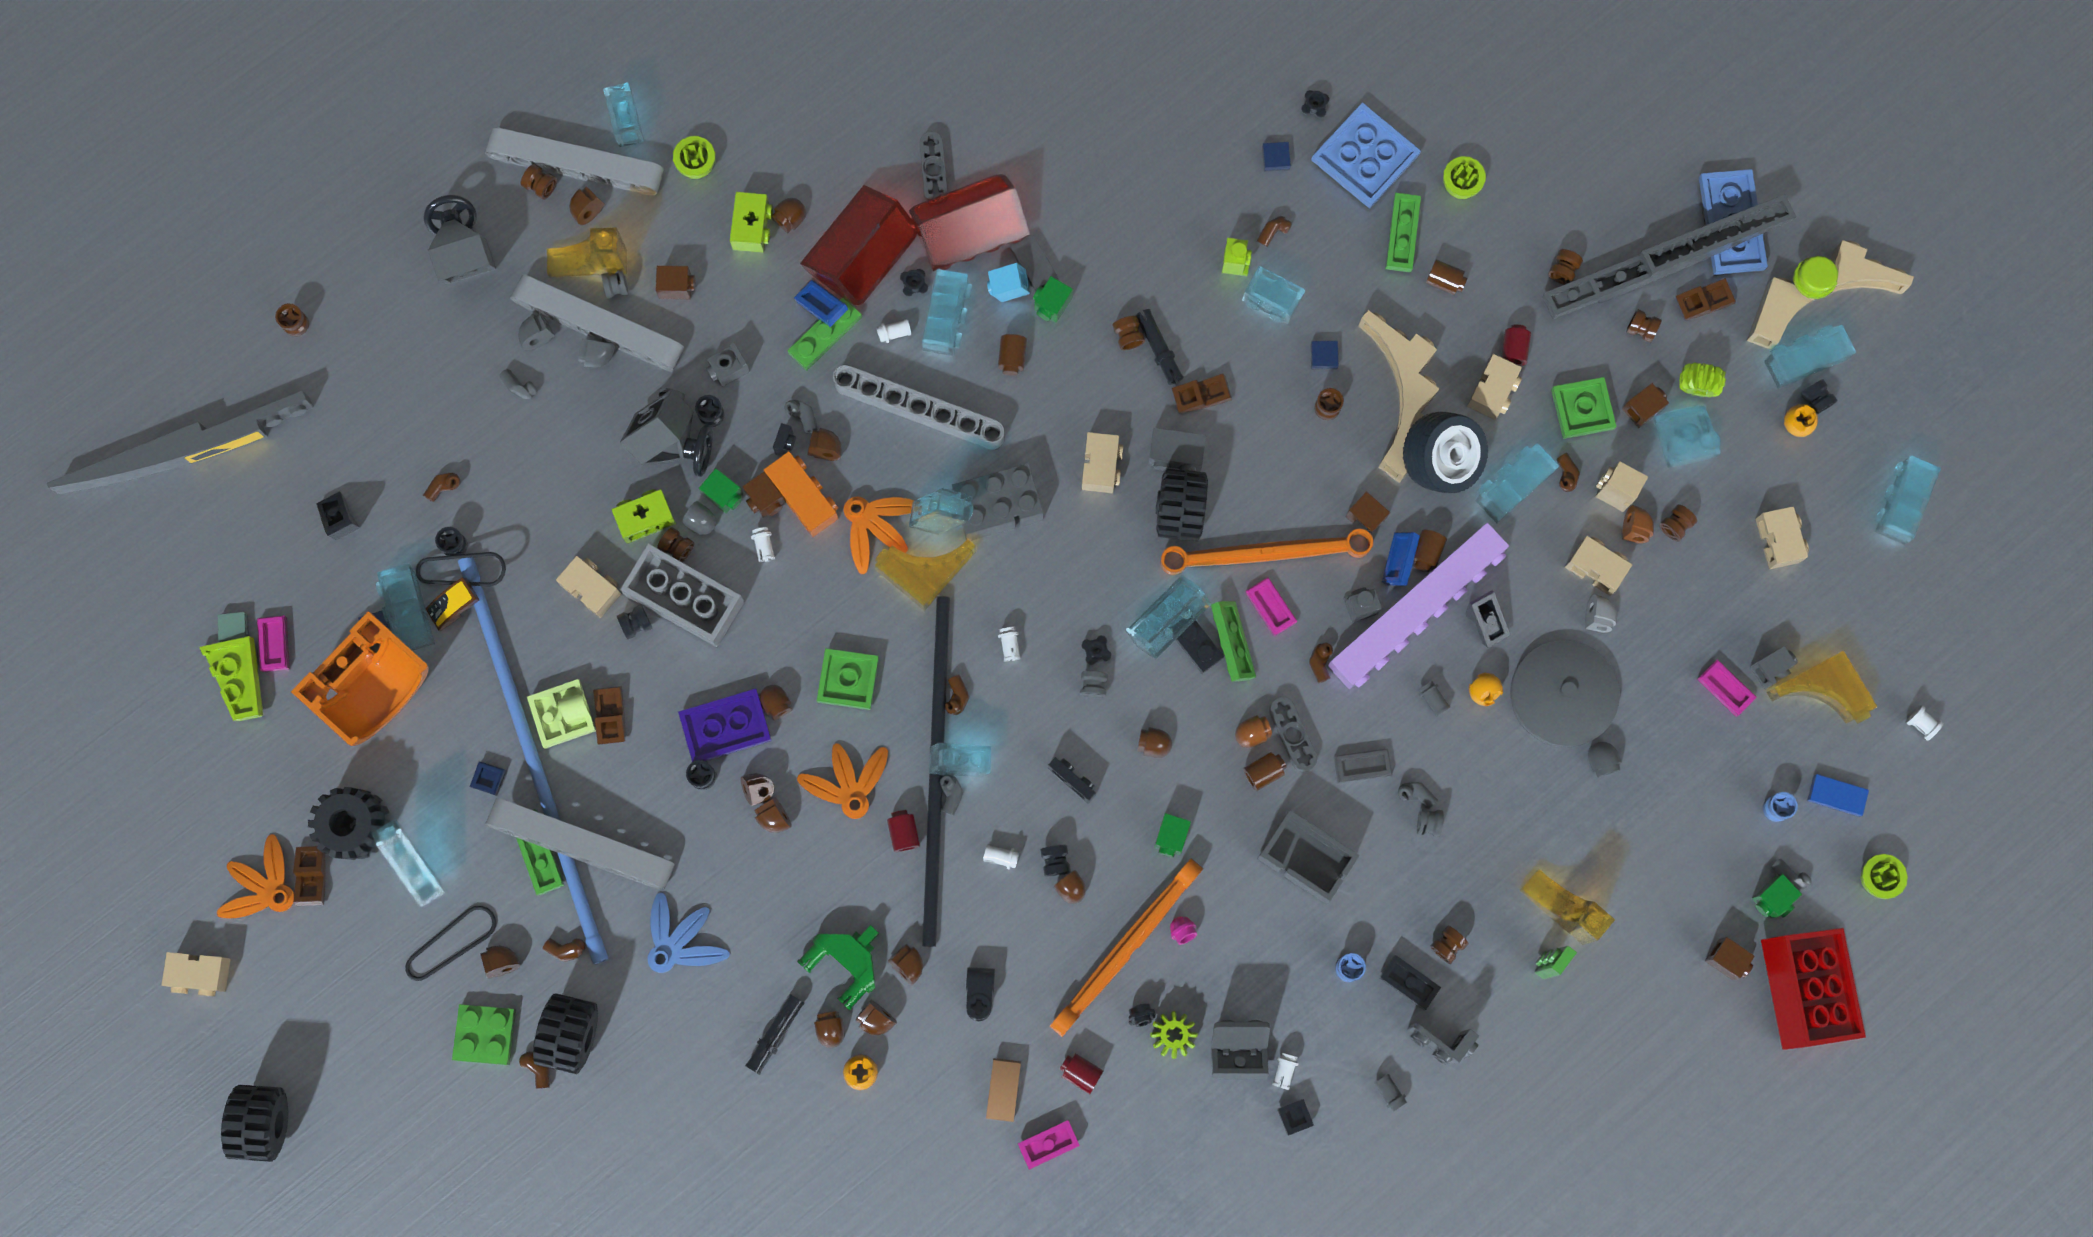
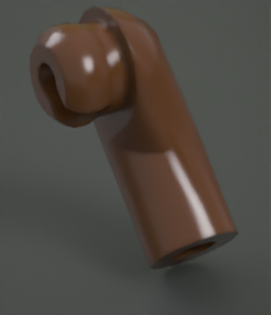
[1257,216,1292,247]
[1556,453,1580,492]
[423,473,460,502]
[1309,642,1333,683]
[945,675,969,715]
[542,938,585,962]
[519,1051,550,1089]

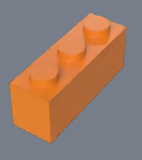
[764,451,839,537]

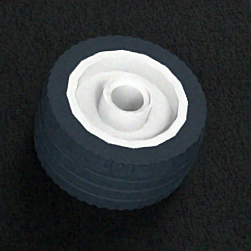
[1403,412,1488,493]

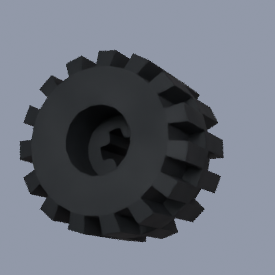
[1155,468,1208,542]
[308,787,391,860]
[533,993,598,1075]
[221,1085,289,1162]

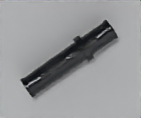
[1136,309,1184,385]
[745,994,805,1075]

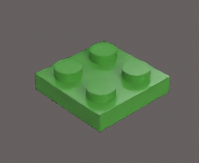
[1551,377,1617,439]
[817,648,879,710]
[452,1004,516,1065]

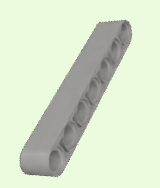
[485,127,664,195]
[510,275,684,371]
[833,365,1005,450]
[485,798,675,890]

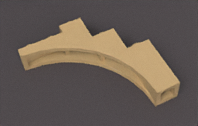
[1747,240,1914,350]
[1359,310,1439,483]

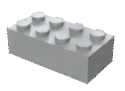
[620,544,744,647]

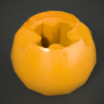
[1784,404,1818,437]
[1469,672,1503,706]
[843,1054,878,1090]

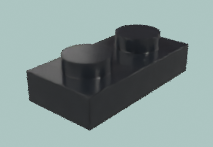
[1170,615,1224,674]
[1048,757,1096,804]
[1379,955,1441,1010]

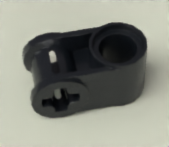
[966,967,995,1022]

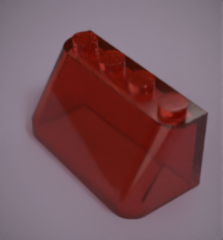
[909,174,1030,272]
[800,185,917,305]

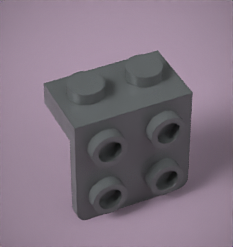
[1211,1020,1270,1079]
[1407,1023,1479,1065]

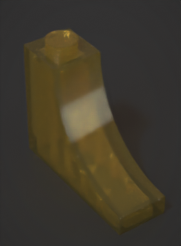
[547,227,627,277]
[875,539,976,611]
[1767,651,1877,724]
[1520,870,1615,945]

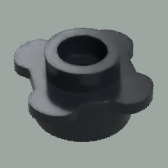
[1301,90,1330,118]
[900,269,928,296]
[1081,635,1111,665]
[1128,1004,1155,1027]

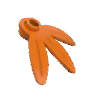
[844,496,922,574]
[797,743,888,819]
[217,834,294,918]

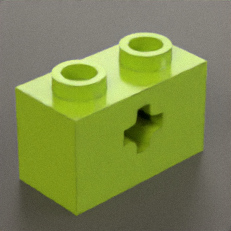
[730,192,773,253]
[611,489,676,544]

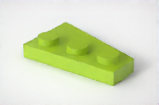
[199,636,263,722]

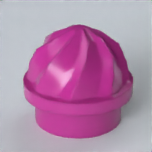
[1170,916,1197,945]

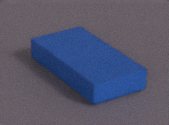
[794,280,848,327]
[1382,532,1420,586]
[1807,774,1869,817]

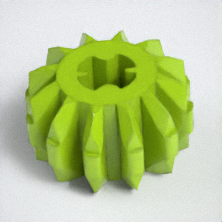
[1679,362,1726,398]
[1150,1011,1198,1059]

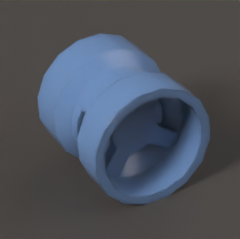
[1763,792,1798,822]
[1335,953,1366,982]

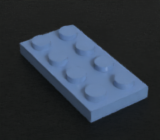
[1699,169,1768,275]

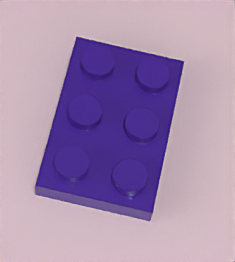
[678,689,772,762]

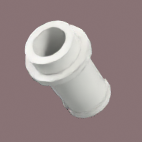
[877,319,911,344]
[751,527,775,562]
[998,627,1021,662]
[984,844,1019,870]
[1272,1053,1299,1090]

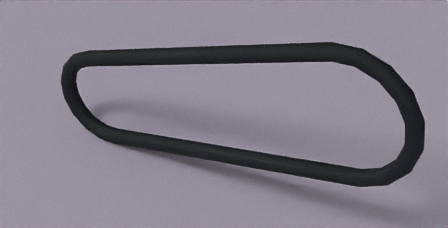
[416,552,506,587]
[405,906,496,981]

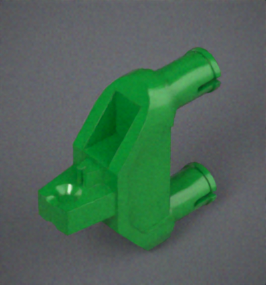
[797,925,879,1011]

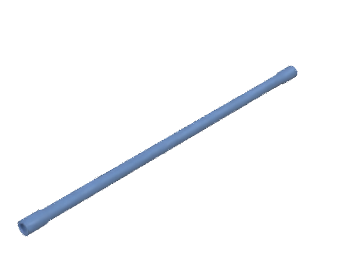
[458,557,609,965]

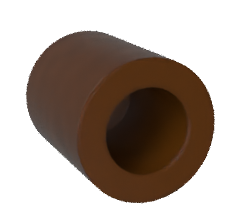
[1426,259,1468,295]
[998,334,1027,376]
[1413,529,1447,572]
[1243,752,1287,791]

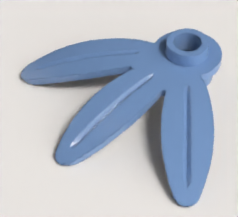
[648,893,730,973]

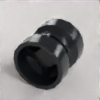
[1801,379,1838,414]
[695,395,725,427]
[435,527,468,556]
[616,605,653,639]
[686,760,716,790]
[1040,845,1071,877]

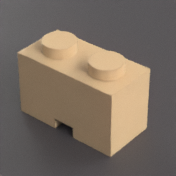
[1467,354,1522,420]
[1081,432,1123,493]
[1595,461,1648,512]
[1755,506,1809,569]
[1565,536,1632,596]
[556,556,622,619]
[161,952,231,996]

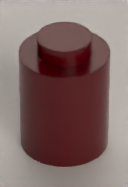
[1501,324,1531,366]
[887,810,920,852]
[1060,1053,1104,1095]

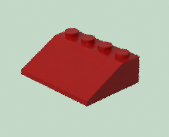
[1761,928,1866,1050]

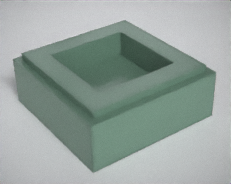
[217,612,248,642]

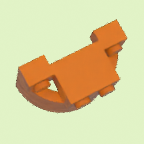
[291,611,429,746]

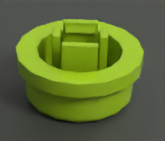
[673,136,716,179]
[1443,156,1486,199]
[1793,255,1838,299]
[1860,854,1908,899]

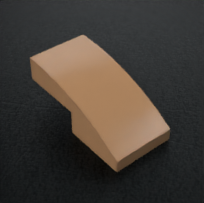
[986,1058,1021,1122]

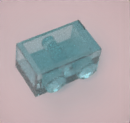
[603,82,644,147]
[1243,266,1305,324]
[929,743,991,777]

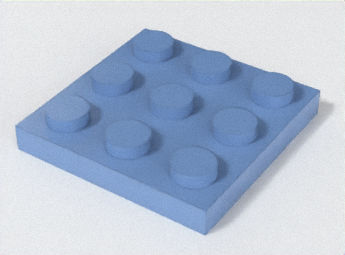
[1311,102,1421,209]

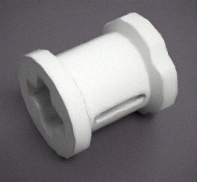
[1906,705,1944,741]

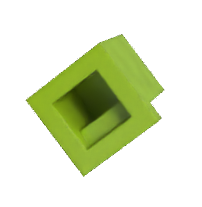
[1222,238,1252,276]

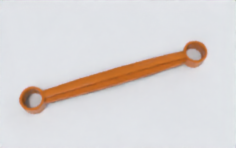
[1160,529,1373,575]
[1050,858,1204,1037]

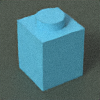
[987,263,1031,302]

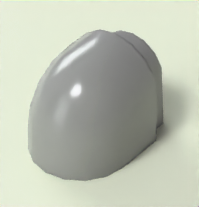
[1585,594,1617,633]

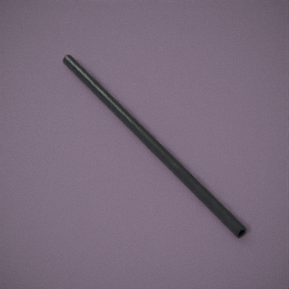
[922,596,950,947]

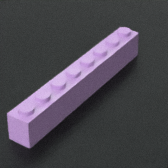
[1328,523,1509,690]

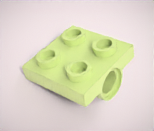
[527,679,596,749]

